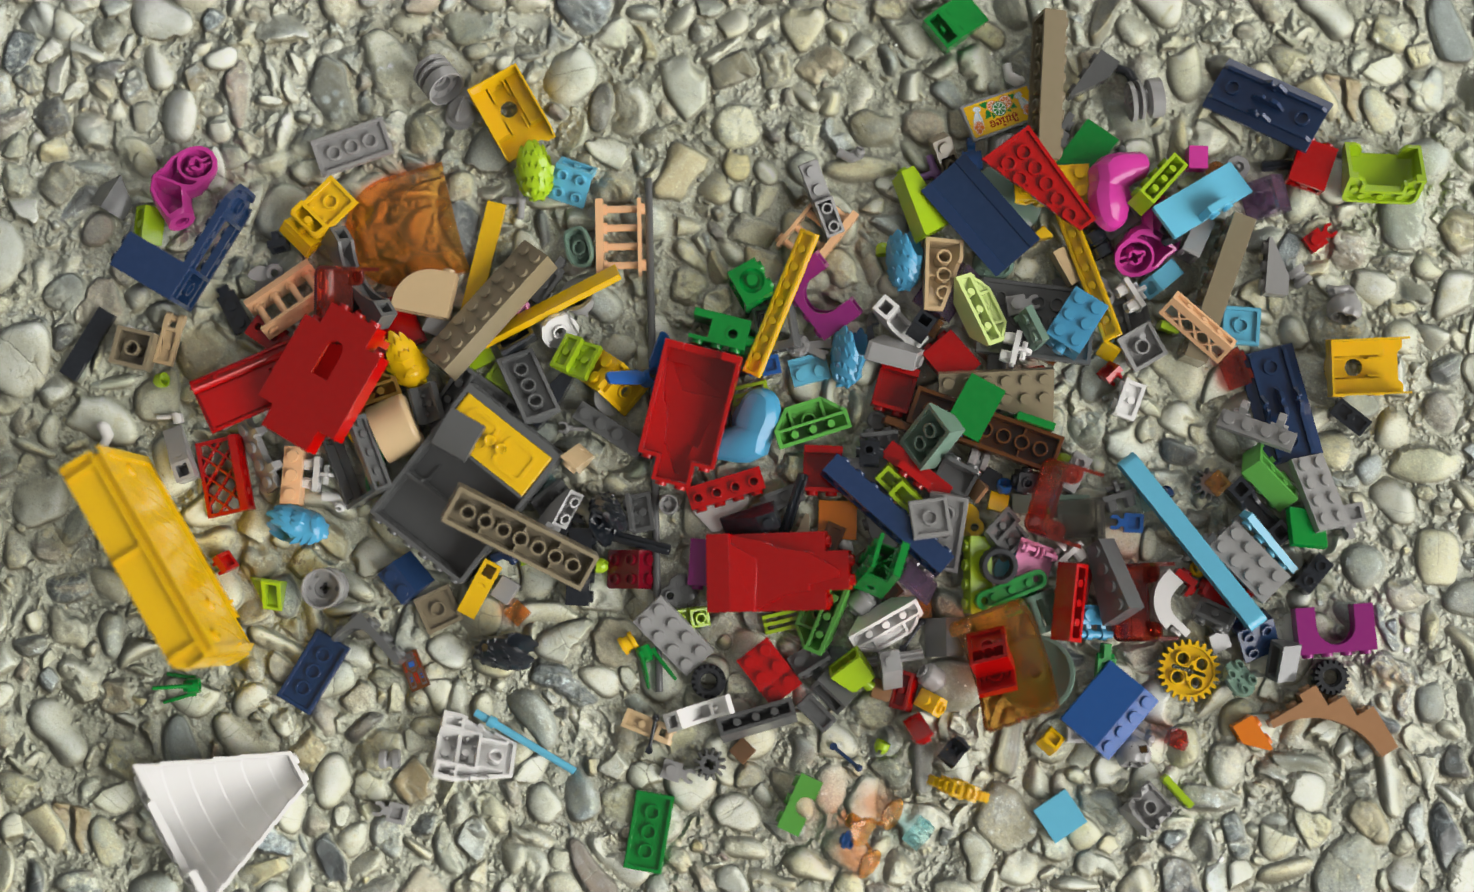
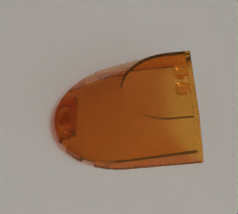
[345,162,470,288]

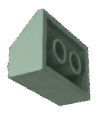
[899,403,965,471]

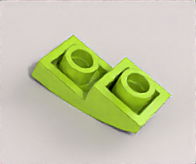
[676,606,711,628]

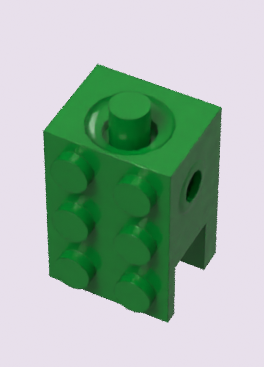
[727,257,775,315]
[688,307,755,357]
[853,532,910,599]

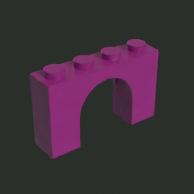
[779,250,863,341]
[688,538,707,590]
[1290,603,1378,659]

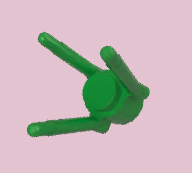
[635,644,677,689]
[151,672,201,704]

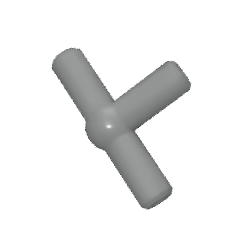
[502,184,526,220]

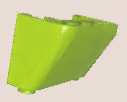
[1341,142,1427,205]

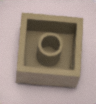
[108,325,159,373]

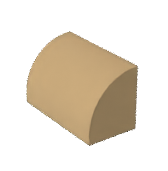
[1049,246,1080,287]

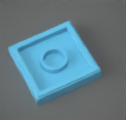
[1220,305,1261,347]
[1033,788,1087,843]

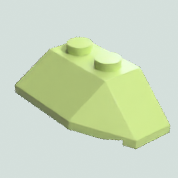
[953,272,1007,346]

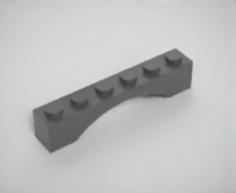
[321,226,398,329]

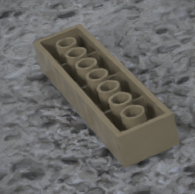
[1027,8,1069,162]
[1176,212,1257,368]
[422,239,557,381]
[440,482,599,591]

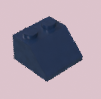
[377,551,435,605]

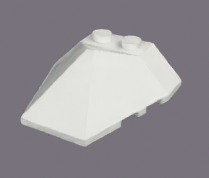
[431,710,517,781]

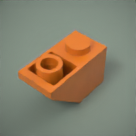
[1228,714,1273,751]

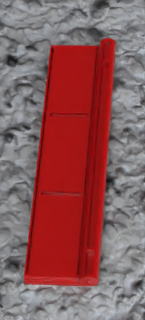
[189,296,428,434]

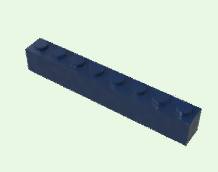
[820,453,955,577]

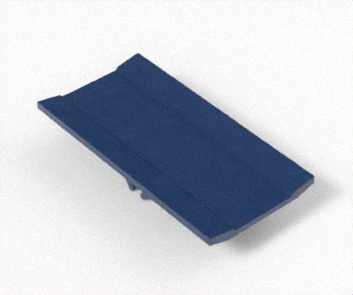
[1202,58,1333,153]
[921,153,1040,277]
[1236,343,1323,465]

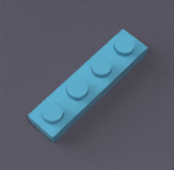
[1239,510,1298,574]

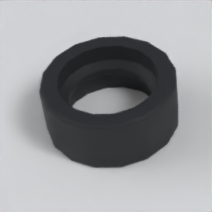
[979,546,1018,585]

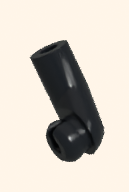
[1115,64,1139,83]

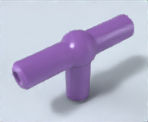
[920,154,941,181]

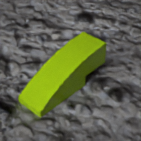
[875,462,923,514]

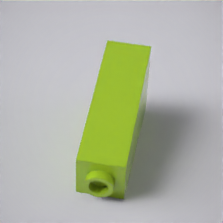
[892,165,949,244]

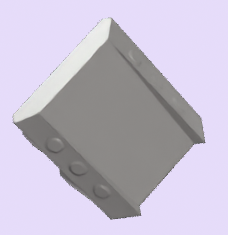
[1119,781,1175,838]

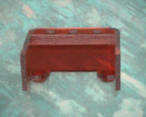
[314,265,379,345]
[1024,458,1104,549]
[1112,562,1179,642]

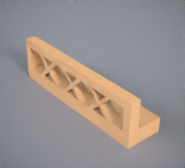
[1159,291,1237,364]

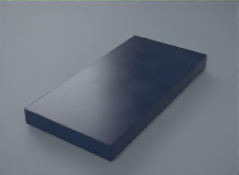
[277,628,351,715]

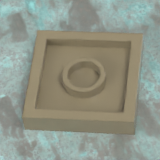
[413,584,465,635]

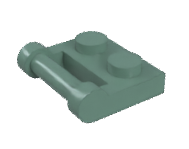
[1013,304,1050,352]
[1024,588,1055,635]

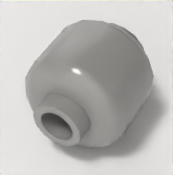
[847,589,876,616]
[917,663,946,692]

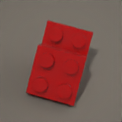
[966,625,1018,699]
[736,637,802,703]

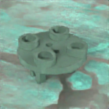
[1219,659,1257,697]

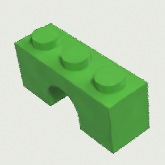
[775,772,823,837]

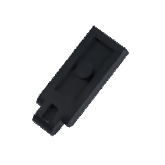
[216,284,251,336]

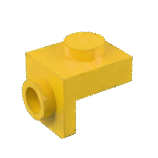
[913,687,948,718]

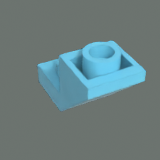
[1139,258,1184,300]

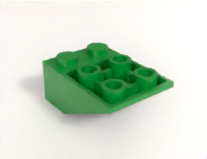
[922,0,989,55]

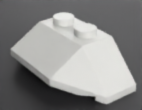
[847,597,923,652]

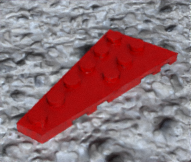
[981,125,1096,231]

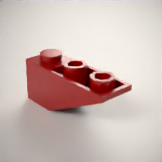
[902,712,934,746]

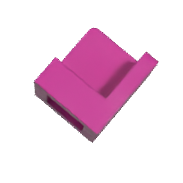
[1185,145,1208,173]

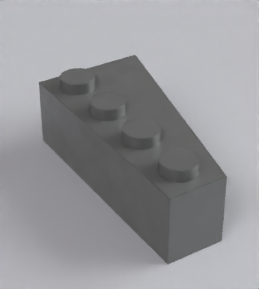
[1086,538,1144,626]

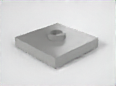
[908,496,953,541]

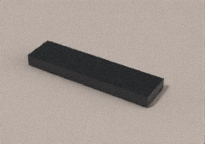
[59,307,117,382]

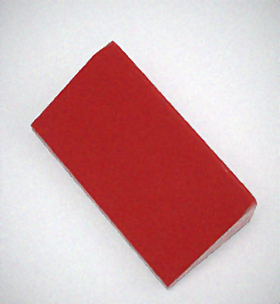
[888,670,919,712]

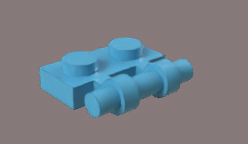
[1082,605,1114,640]

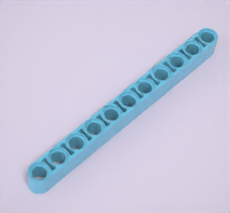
[1117,452,1267,632]

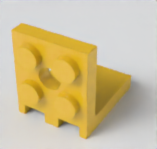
[580,350,648,417]

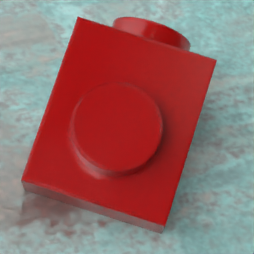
[1173,567,1198,597]

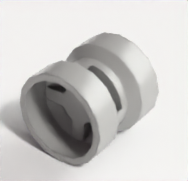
[1288,264,1313,290]
[966,447,991,471]
[659,495,679,515]
[378,749,401,769]

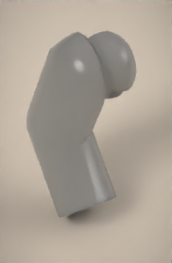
[836,146,865,163]

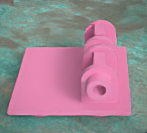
[1015,537,1058,586]

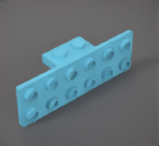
[1152,162,1252,239]

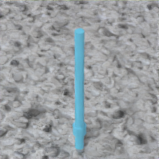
[473,709,577,774]

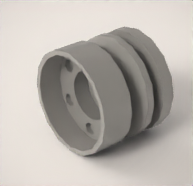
[413,54,464,105]
[1124,77,1166,122]
[301,567,349,609]

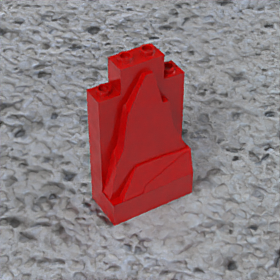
[638,338,743,491]
[706,531,856,613]

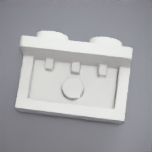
[1110,377,1147,422]

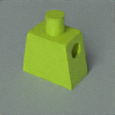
[828,646,875,692]

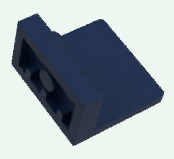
[1231,607,1278,663]

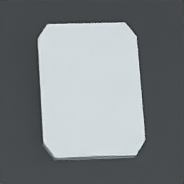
[693,495,750,532]

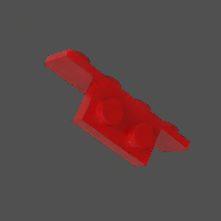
[883,441,953,494]

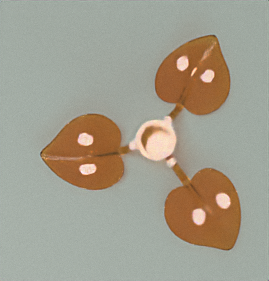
[845,797,903,880]

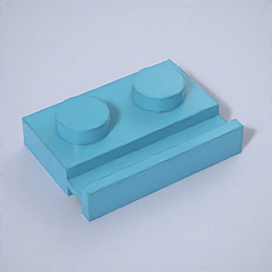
[787,355,831,388]

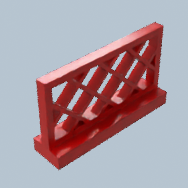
[195,434,256,519]

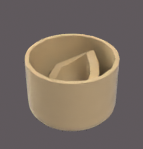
[365,394,425,464]

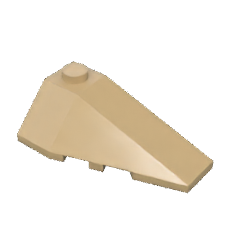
[921,237,964,312]

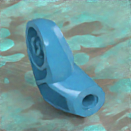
[717,388,781,463]

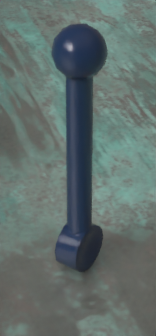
[830,743,863,772]

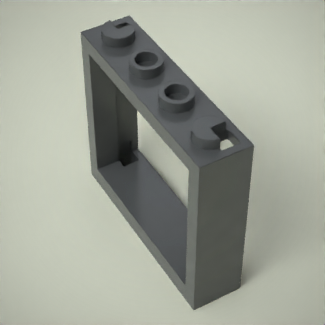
[322,413,392,510]

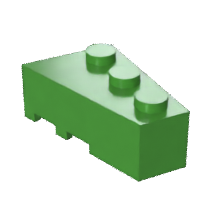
[1241,443,1298,512]

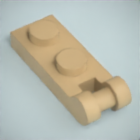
[153,311,187,367]
[620,707,677,746]

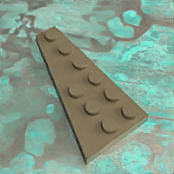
[938,367,1054,422]

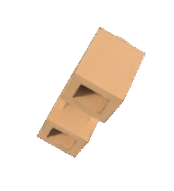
[279,446,308,506]

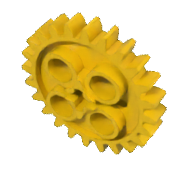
[1156,639,1221,702]
[926,774,990,803]

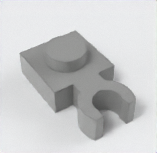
[1004,294,1040,317]
[660,758,696,784]
[372,801,410,825]

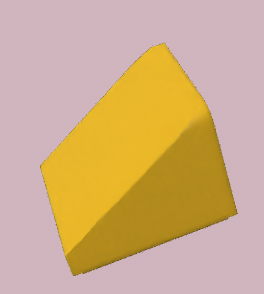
[1035,226,1053,242]
[1095,341,1122,362]
[986,491,1010,513]
[1036,726,1065,756]

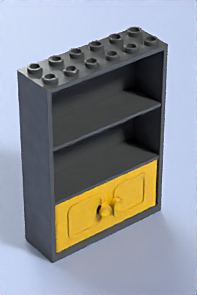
[370,383,564,585]

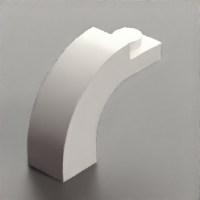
[872,294,929,348]
[1150,569,1191,637]
[662,694,735,733]

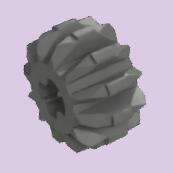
[1191,468,1225,501]
[694,747,726,781]

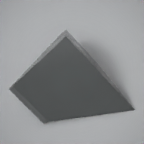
[91,175,133,221]

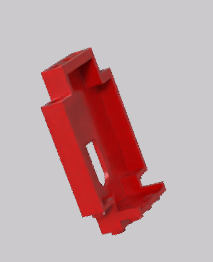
[258,302,390,455]

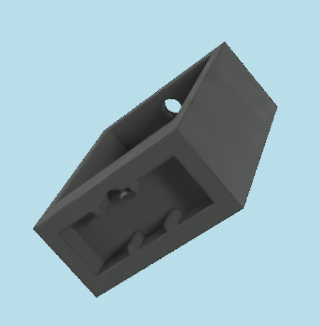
[752,303,801,355]

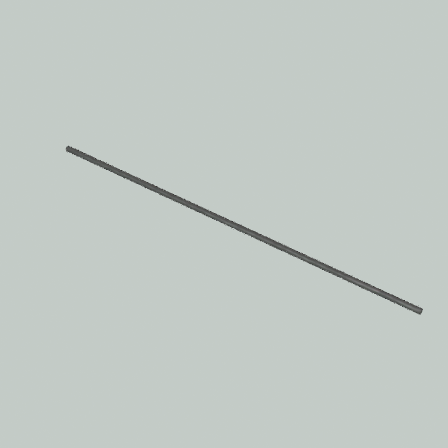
[645,178,663,692]

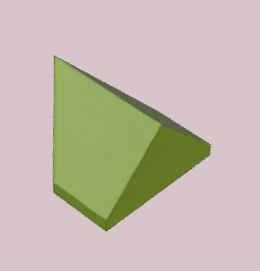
[249,576,287,611]

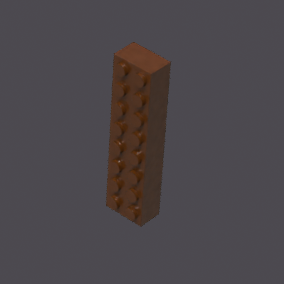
[905,386,1065,475]

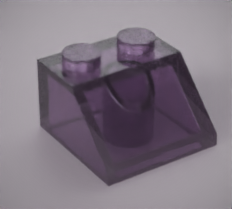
[1242,174,1292,221]
[898,557,937,606]

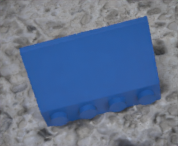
[1059,660,1159,760]

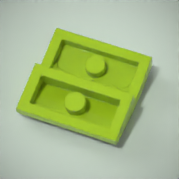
[549,333,603,382]

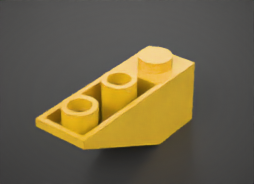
[457,558,502,620]

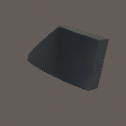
[866,311,879,342]

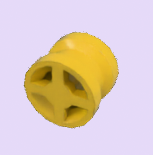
[617,631,640,655]

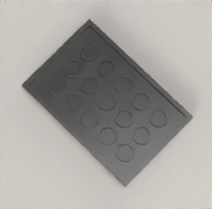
[975,277,1093,366]

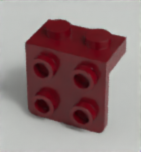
[607,550,653,589]

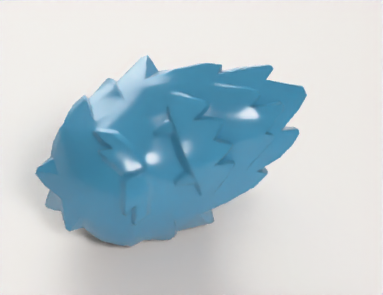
[885,229,923,292]
[830,325,868,389]
[266,504,330,546]

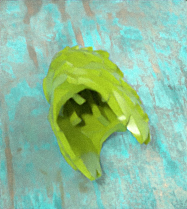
[513,139,555,202]

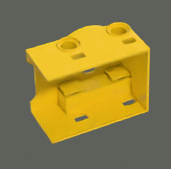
[467,63,556,163]
[1323,336,1412,397]

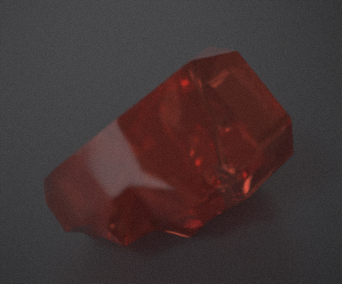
[1164,727,1189,752]

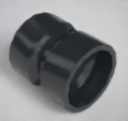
[1085,228,1115,262]

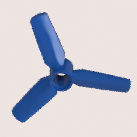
[605,331,669,391]

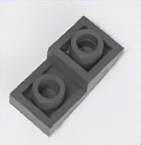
[1061,111,1075,151]

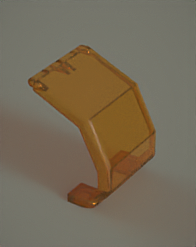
[949,598,1060,733]

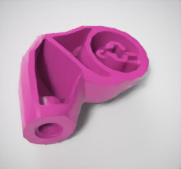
[150,146,218,231]
[1087,152,1150,232]
[1113,195,1181,277]

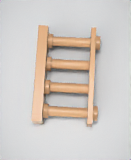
[595,198,646,276]
[775,203,859,258]
[243,258,334,340]

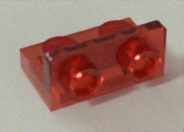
[1217,346,1254,392]

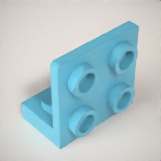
[548,156,597,209]

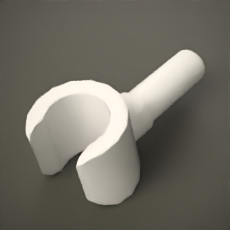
[156,412,185,424]

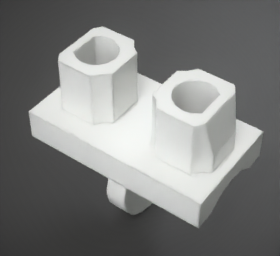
[1113,276,1147,314]
[999,330,1032,368]
[302,456,335,492]
[1052,540,1087,568]

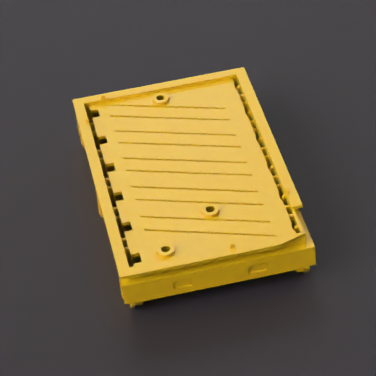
[59,445,254,670]

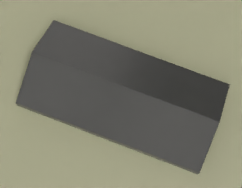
[496,348,561,424]

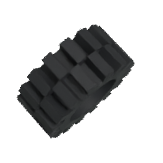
[1310,659,1350,695]
[691,664,726,699]

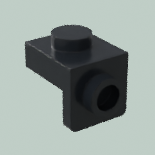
[559,513,586,537]
[937,735,971,769]

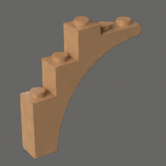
[1265,683,1398,757]

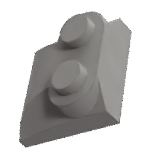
[1116,320,1168,373]

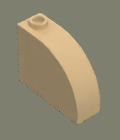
[391,268,459,321]

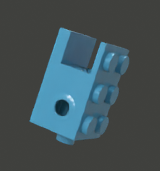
[1046,286,1109,360]

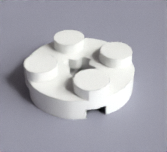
[540,311,579,349]

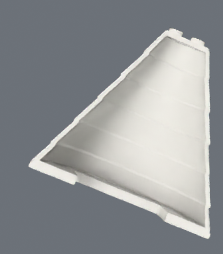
[132,751,309,892]

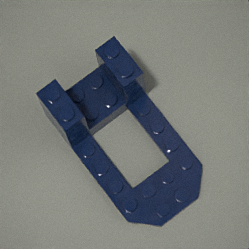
[110,184,256,312]

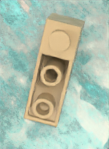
[561,443,595,474]

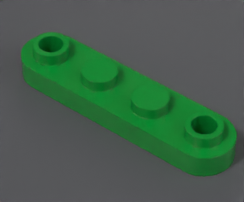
[974,569,1047,611]

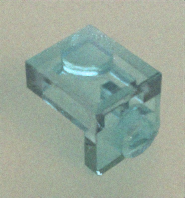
[901,816,935,851]

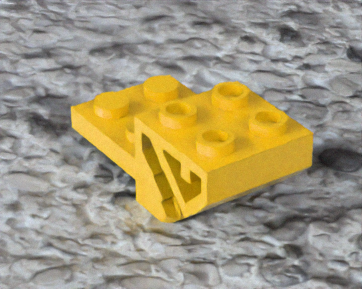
[1013,163,1089,208]
[279,175,358,259]

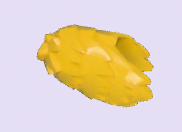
[385,330,429,388]

